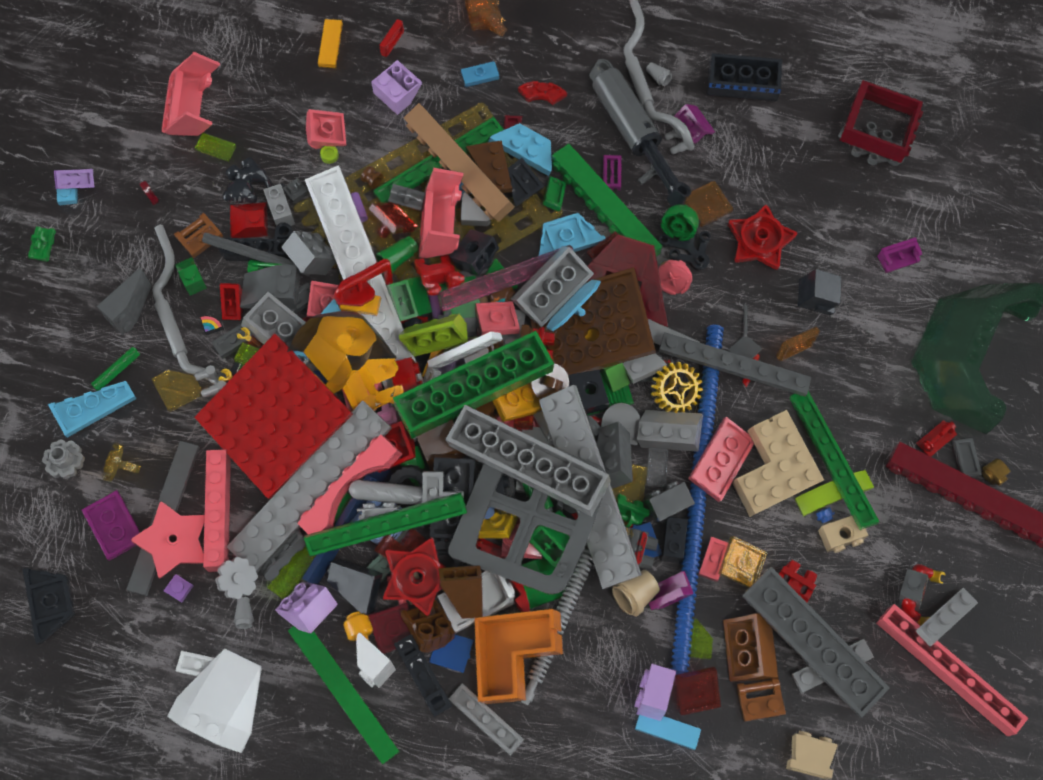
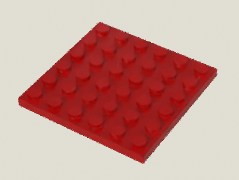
[194,334,353,499]

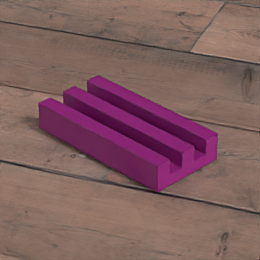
[603,155,621,190]

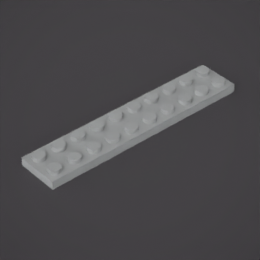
[539,385,641,589]
[227,401,392,573]

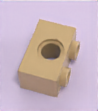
[818,516,868,553]

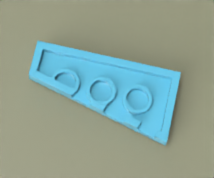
[48,381,137,438]

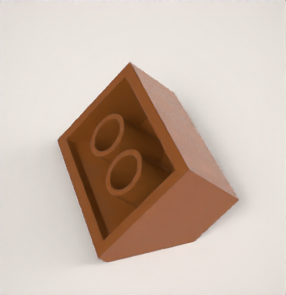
[723,613,778,682]

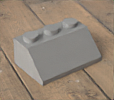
[637,410,703,452]

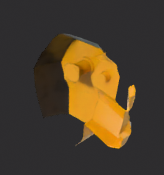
[287,311,404,411]

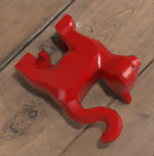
[414,254,465,296]

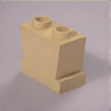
[786,731,838,780]

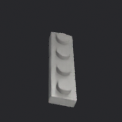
[915,588,978,647]
[791,639,874,694]

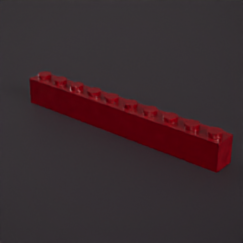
[885,442,1043,548]

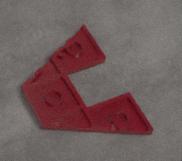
[587,234,668,327]

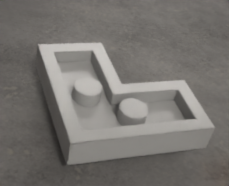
[423,471,464,503]

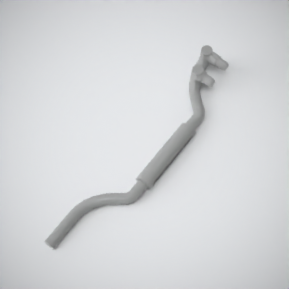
[152,225,226,397]

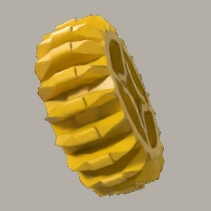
[651,362,703,413]

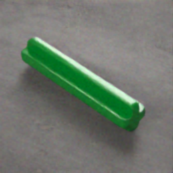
[91,347,140,391]

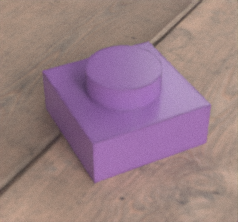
[164,574,193,603]

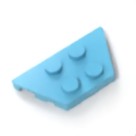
[488,123,552,176]
[538,213,606,263]

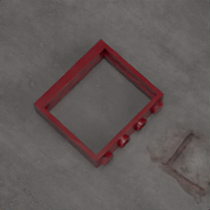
[840,80,923,163]

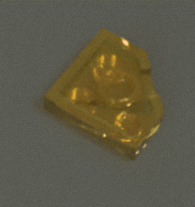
[152,370,202,412]

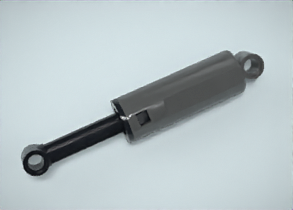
[590,59,691,206]

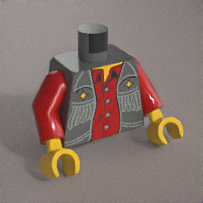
[898,564,946,626]

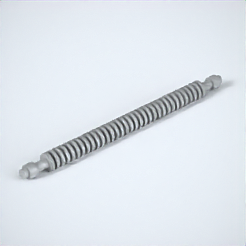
[521,543,593,705]

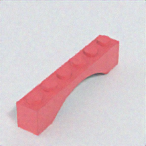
[298,435,402,534]

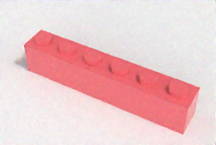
[203,450,231,572]

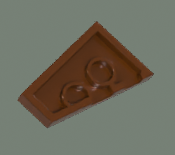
[466,140,512,193]

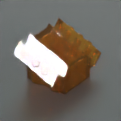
[465,0,507,36]

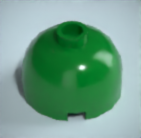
[661,204,699,241]

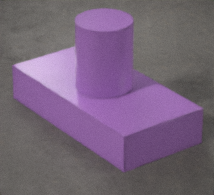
[54,169,94,189]

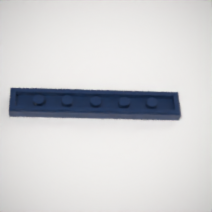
[303,475,379,585]

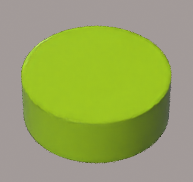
[320,146,339,164]

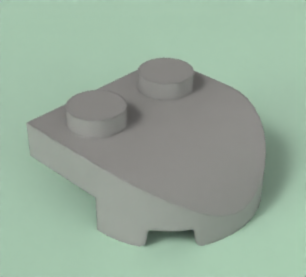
[601,403,640,445]

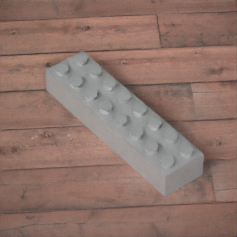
[445,405,611,517]

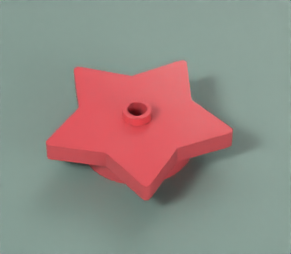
[131,502,205,578]

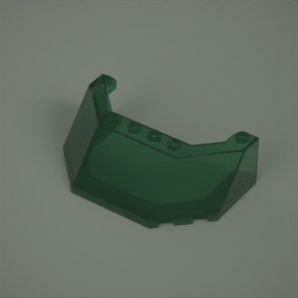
[911,283,1043,434]

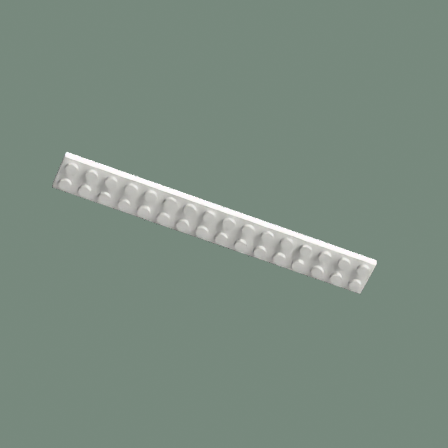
[305,165,424,442]

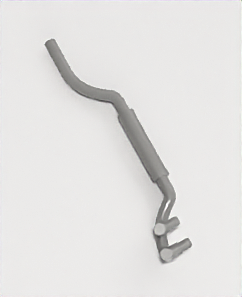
[624,0,695,154]

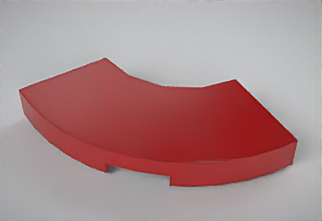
[518,81,567,105]

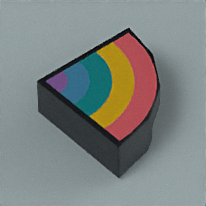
[200,316,224,335]

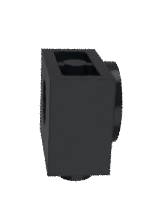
[450,229,499,276]
[568,370,609,415]

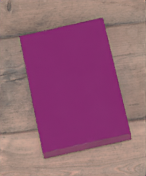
[81,490,141,561]

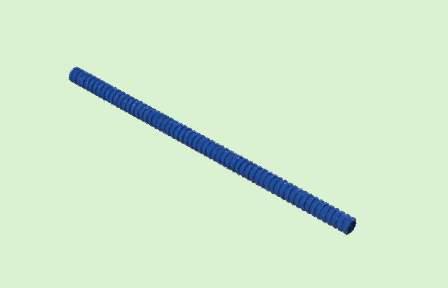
[670,325,724,681]

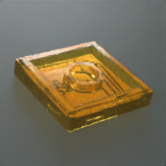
[718,536,767,588]

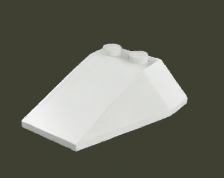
[167,649,262,753]

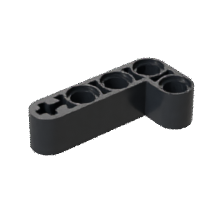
[218,222,293,261]

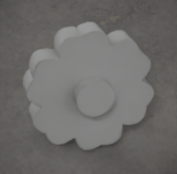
[42,439,85,479]
[215,557,258,599]

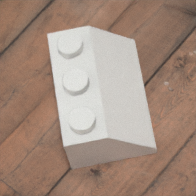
[357,632,396,688]

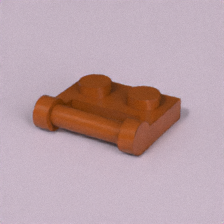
[174,213,223,258]
[737,678,786,722]

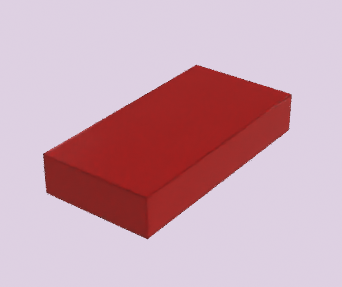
[380,19,404,57]

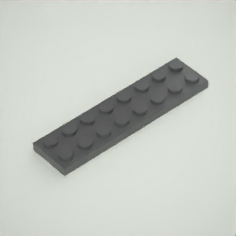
[742,567,890,718]

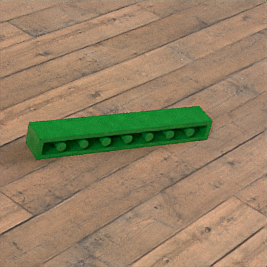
[551,144,662,257]

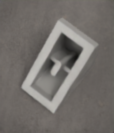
[461,192,490,226]

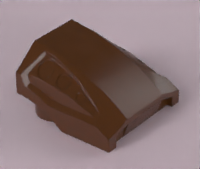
[401,600,455,653]

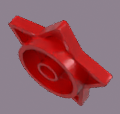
[728,205,797,270]
[383,537,447,616]

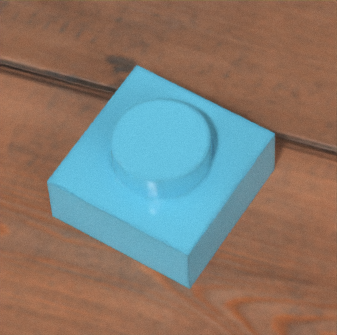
[57,188,78,205]

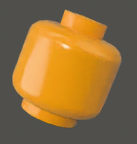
[343,611,373,642]

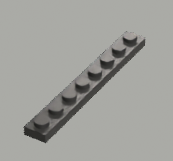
[659,332,811,396]

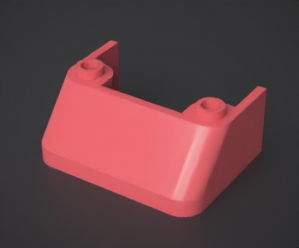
[162,52,220,136]
[419,168,463,259]

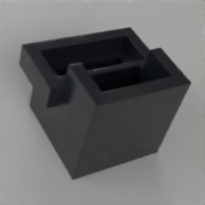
[798,269,841,316]

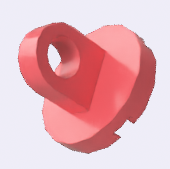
[658,260,692,295]

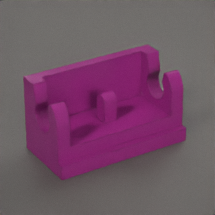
[878,237,922,273]

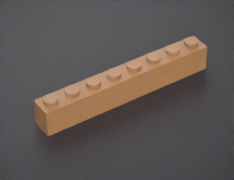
[404,103,515,222]

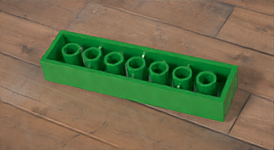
[393,331,554,439]

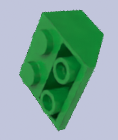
[386,276,432,321]
[530,510,570,568]

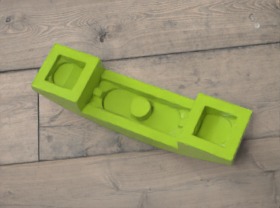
[795,470,874,517]

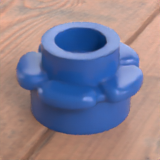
[816,507,835,523]

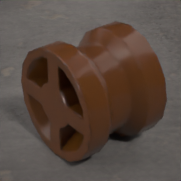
[360,166,383,189]

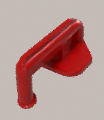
[334,259,393,307]

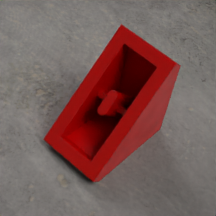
[220,283,243,320]

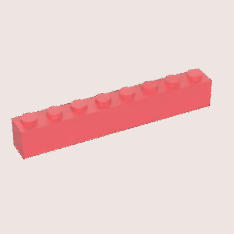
[876,604,1029,737]

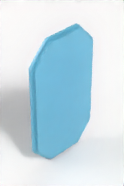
[546,280,601,331]

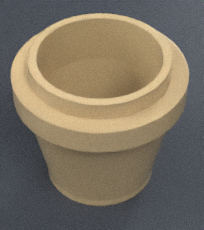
[612,570,659,616]

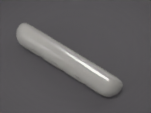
[349,480,423,506]

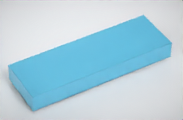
[635,715,701,750]

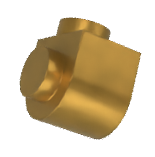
[982,458,1011,486]

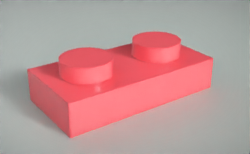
[698,537,729,582]

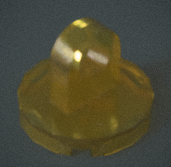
[102,443,141,482]

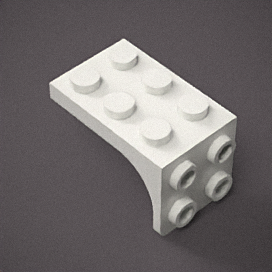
[438,571,515,633]

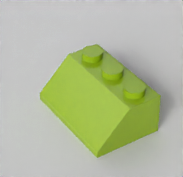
[399,314,468,357]

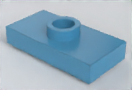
[461,61,499,87]

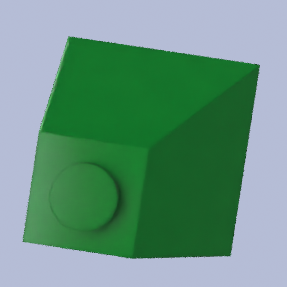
[522,559,567,609]

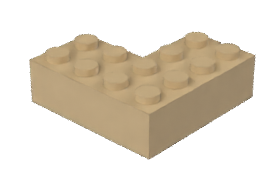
[732,410,824,517]

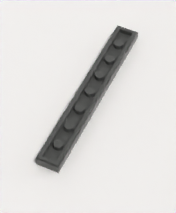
[126,441,200,596]

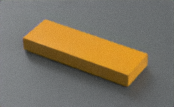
[318,19,343,68]

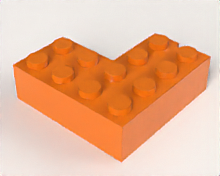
[475,609,563,704]

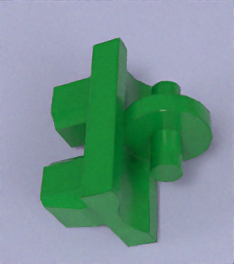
[28,227,56,262]
[615,494,649,528]

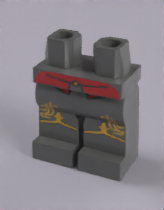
[625,527,658,570]

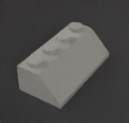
[511,246,594,327]
[241,292,311,366]

